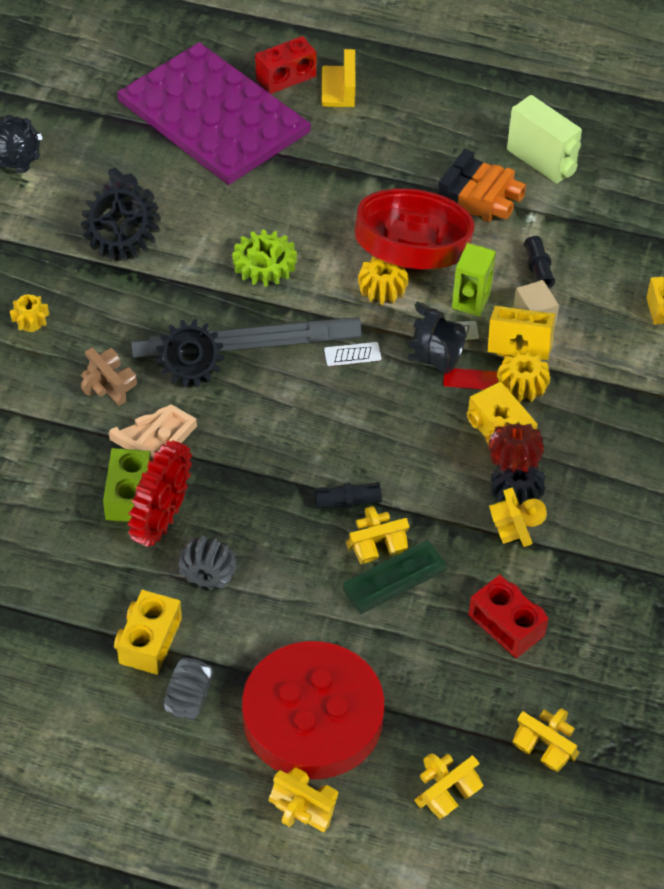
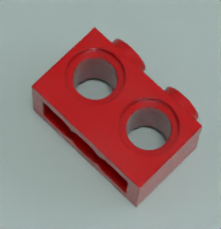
[255,36,316,94]
[468,575,549,659]

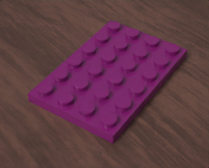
[117,42,311,185]

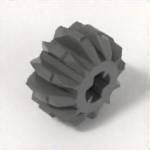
[178,535,236,590]
[164,658,213,720]

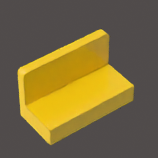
[322,49,355,107]

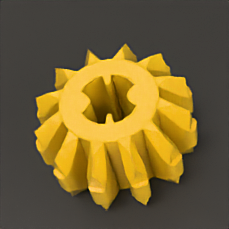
[358,256,409,305]
[497,351,550,403]

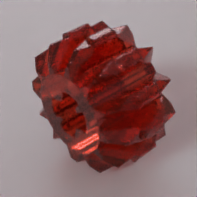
[488,421,544,473]

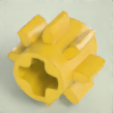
[10,294,49,332]

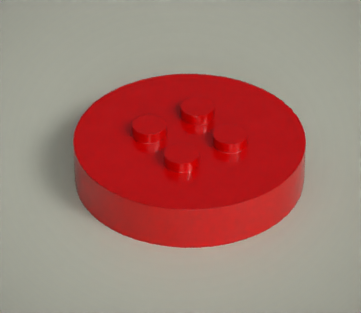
[354,188,474,269]
[242,641,384,780]

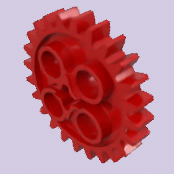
[128,440,192,547]

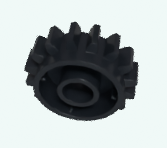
[156,319,224,388]

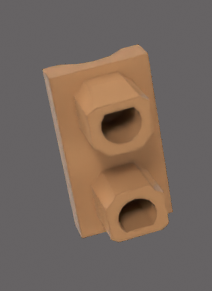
[81,347,137,406]

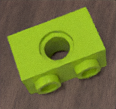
[452,243,496,317]

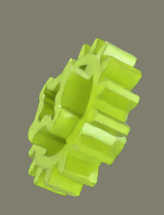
[232,230,297,286]

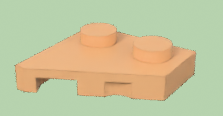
[109,405,197,462]

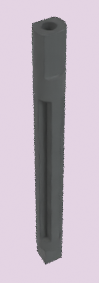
[131,317,362,358]

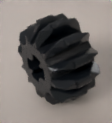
[490,457,546,505]

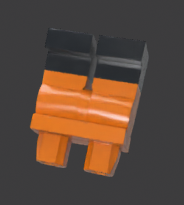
[438,149,526,223]

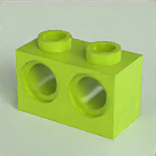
[103,448,151,522]

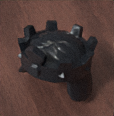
[0,115,42,173]
[408,301,466,374]

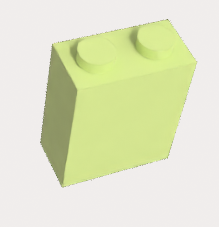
[507,95,582,184]

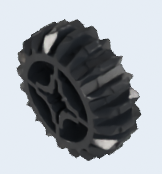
[81,182,161,261]

